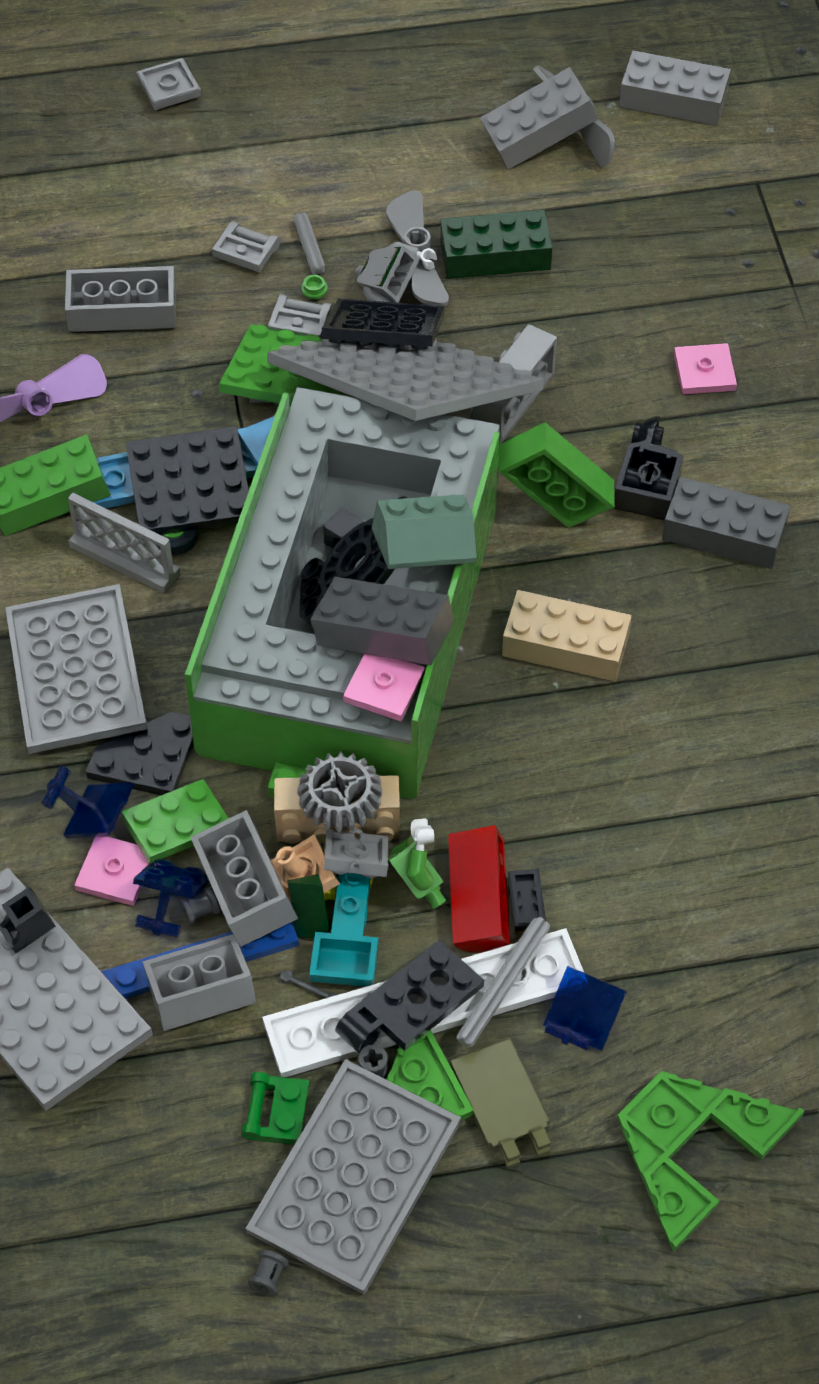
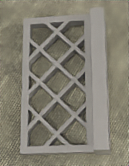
[68,493,180,594]

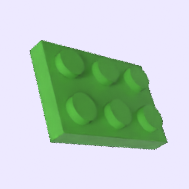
[121,779,229,864]

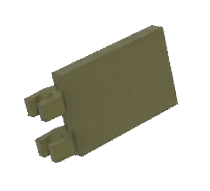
[450,1039,551,1169]

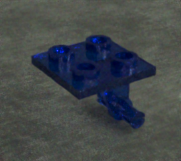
[41,766,134,838]
[133,859,210,938]
[543,966,627,1051]

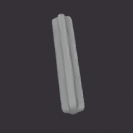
[294,212,325,275]

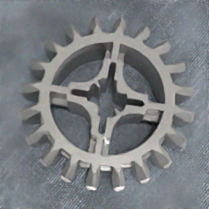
[297,751,383,833]

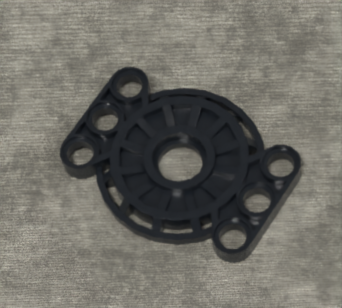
[299,496,407,626]

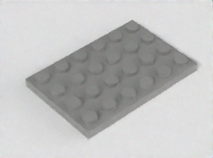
[5,584,148,754]
[245,1059,461,1295]

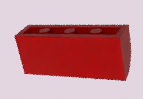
[448,825,510,953]

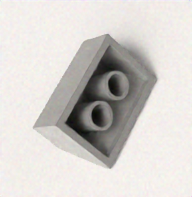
[142,934,257,1031]

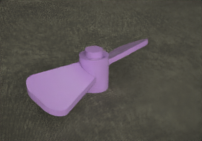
[0,354,107,422]

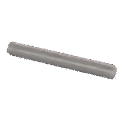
[457,917,550,1048]

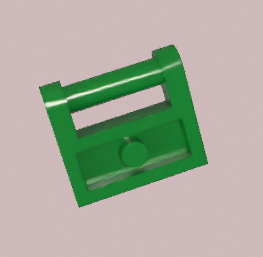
[241,1072,310,1145]

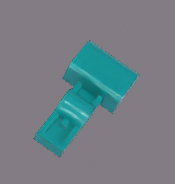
[309,873,379,987]

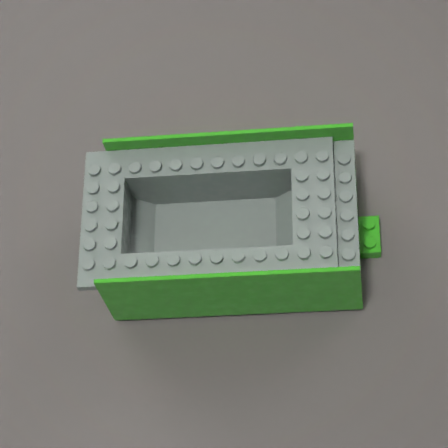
[185,387,500,799]

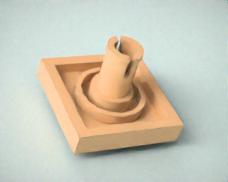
[271,834,340,902]

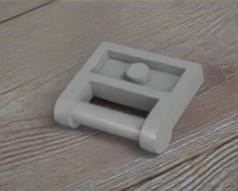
[212,221,281,273]
[268,294,333,338]

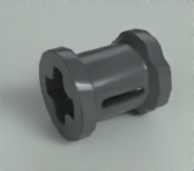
[180,888,220,926]
[359,1045,388,1079]
[248,1250,289,1296]

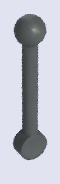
[280,970,338,999]

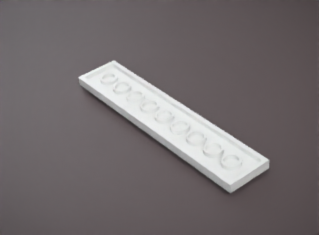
[262,928,588,1077]

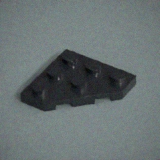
[86,711,194,795]

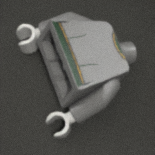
[355,242,437,303]

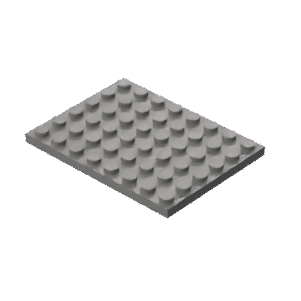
[268,338,543,421]

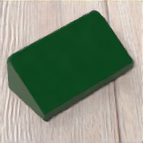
[287,874,330,938]

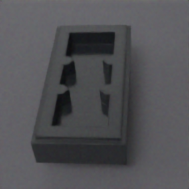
[508,869,546,931]

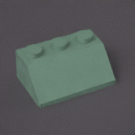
[372,494,477,569]

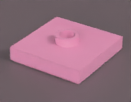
[674,343,737,395]
[343,654,425,722]
[74,834,152,906]

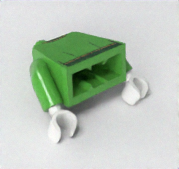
[388,818,448,909]

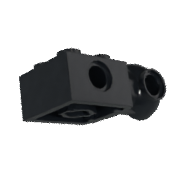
[614,416,683,520]

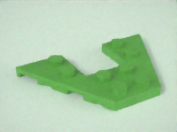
[617,1071,804,1252]

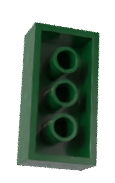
[440,209,552,279]

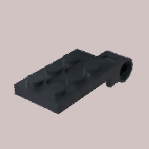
[335,940,485,1053]

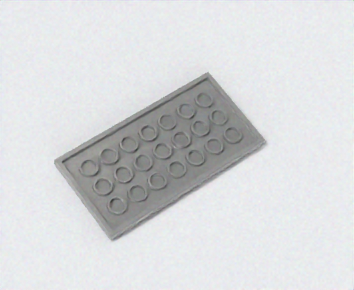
[0,868,153,1111]

